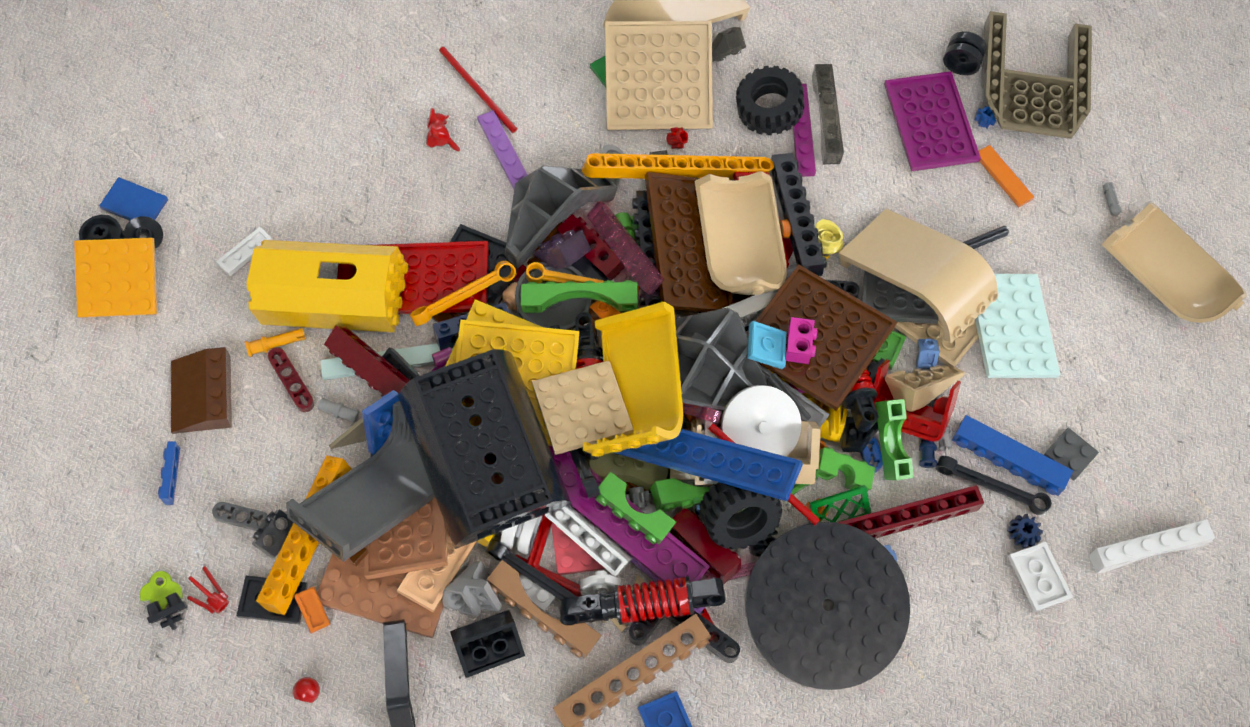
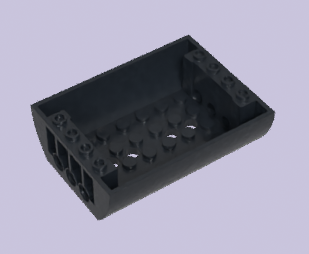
[398,349,572,549]

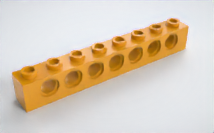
[256,455,352,615]

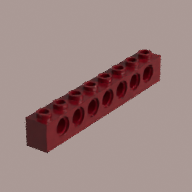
[837,485,984,539]

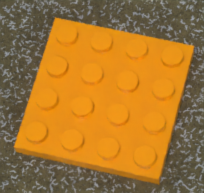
[74,238,157,317]

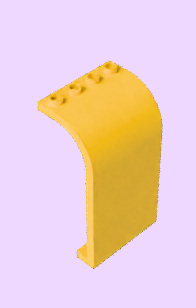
[583,302,683,456]

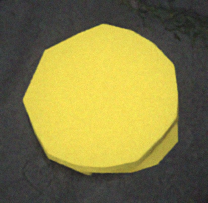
[815,219,844,255]

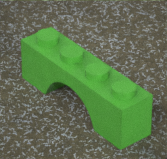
[875,399,914,480]
[596,472,676,545]

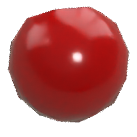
[292,677,320,703]

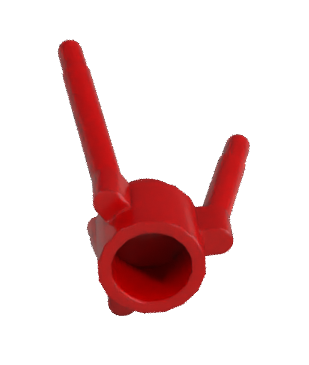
[187,566,229,614]

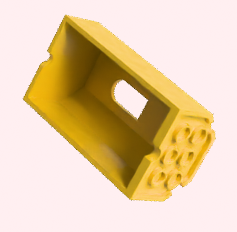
[246,240,408,333]

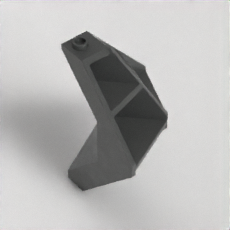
[505,166,617,269]
[675,307,768,411]

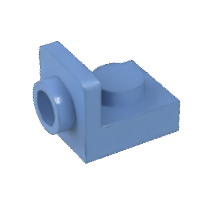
[916,338,940,369]

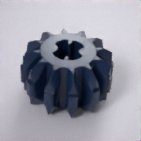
[1007,513,1043,548]

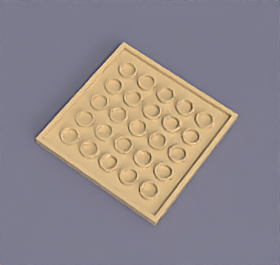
[605,21,713,130]

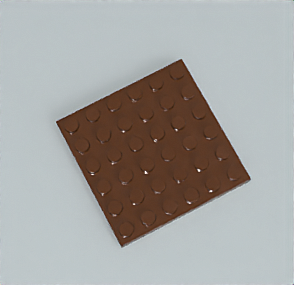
[747,264,898,411]

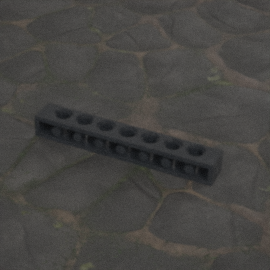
[771,153,827,276]
[632,190,661,307]

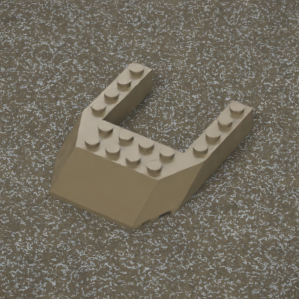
[982,11,1092,139]

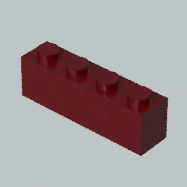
[670,508,741,585]

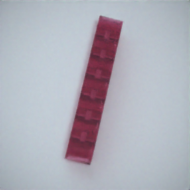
[587,201,664,295]

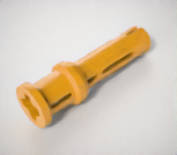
[244,328,306,358]

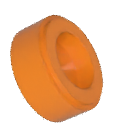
[780,219,791,238]

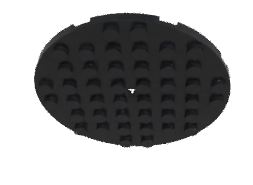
[745,522,910,690]

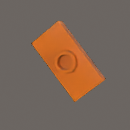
[294,586,331,633]

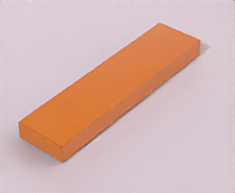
[979,145,1034,208]

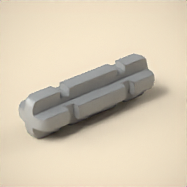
[1103,182,1121,216]

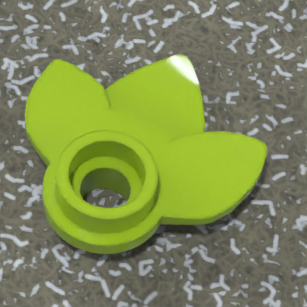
[140,571,183,611]

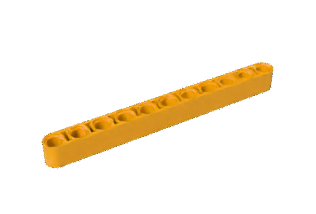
[582,153,774,180]

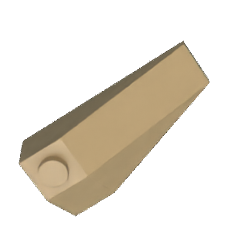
[885,365,965,412]

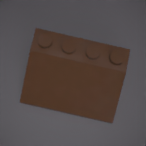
[171,347,232,434]

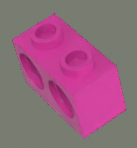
[786,317,817,364]

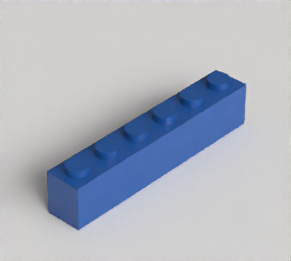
[952,415,1073,496]

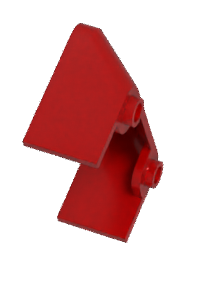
[873,359,961,442]

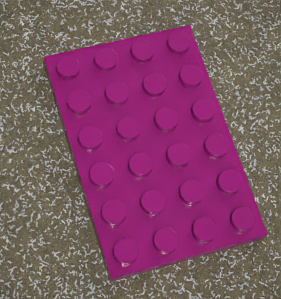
[884,71,981,172]

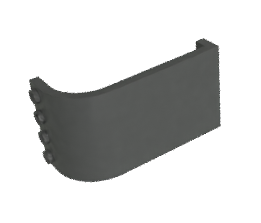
[286,401,435,562]

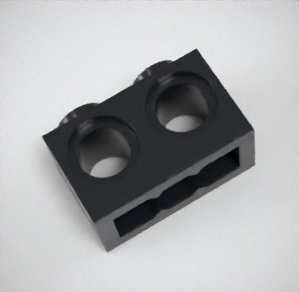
[252,509,294,558]

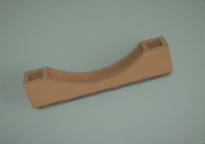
[486,560,602,659]

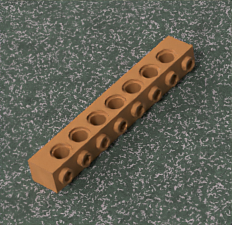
[553,614,711,727]

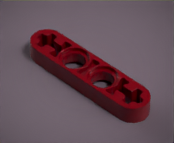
[268,348,314,412]

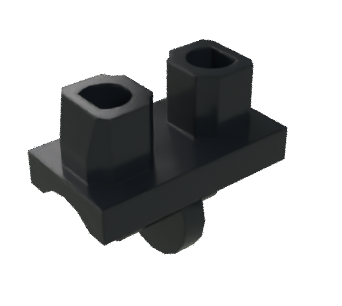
[146,592,188,630]

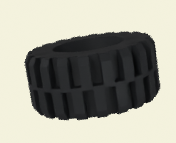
[736,66,804,135]
[699,482,782,550]

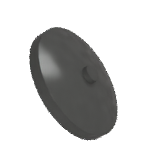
[515,261,591,330]

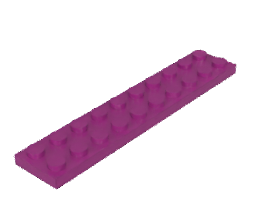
[549,446,710,587]

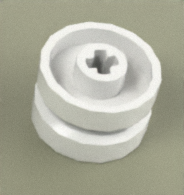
[500,516,542,555]

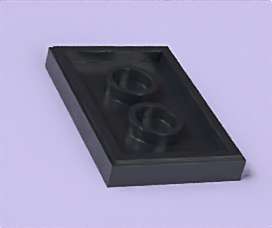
[236,575,308,625]

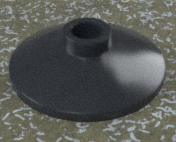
[124,216,163,249]

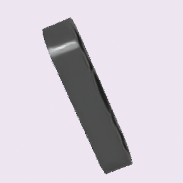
[212,502,268,531]

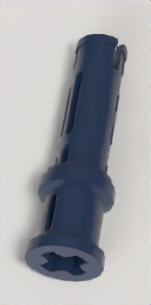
[919,439,937,468]

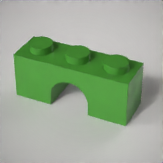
[815,447,875,491]

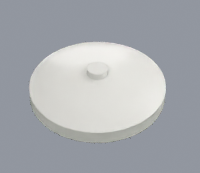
[721,385,801,457]

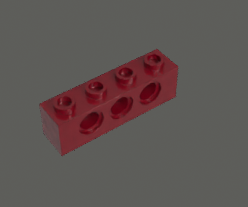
[557,214,626,281]

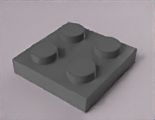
[1044,427,1099,481]

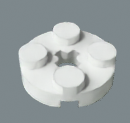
[580,571,622,596]

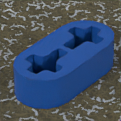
[860,437,883,473]

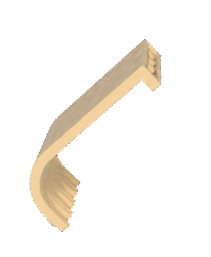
[603,0,751,28]
[839,209,998,343]

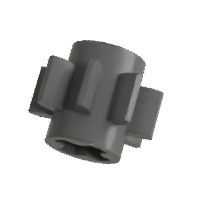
[625,486,650,508]

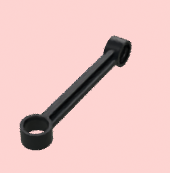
[569,448,601,499]
[936,456,1052,515]
[486,540,591,616]

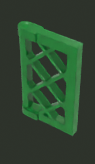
[809,485,872,523]

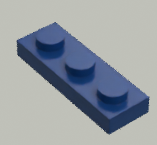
[158,441,181,505]

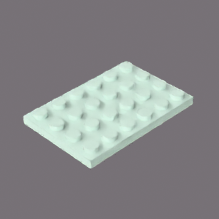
[975,274,1060,378]

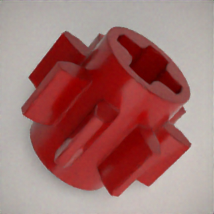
[666,127,688,149]

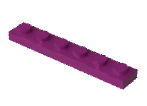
[792,84,816,177]

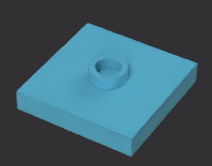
[748,321,787,369]

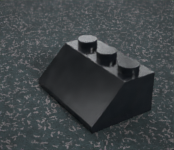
[450,610,525,678]

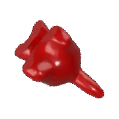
[426,108,460,152]

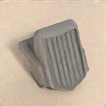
[442,561,502,616]

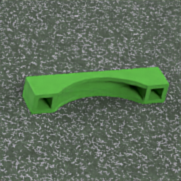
[521,280,638,313]
[650,478,709,512]

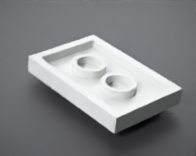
[1008,542,1073,612]

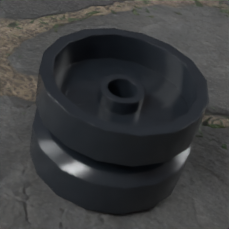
[943,31,987,76]
[79,215,125,240]

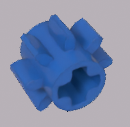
[974,106,996,129]

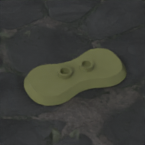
[585,452,670,491]

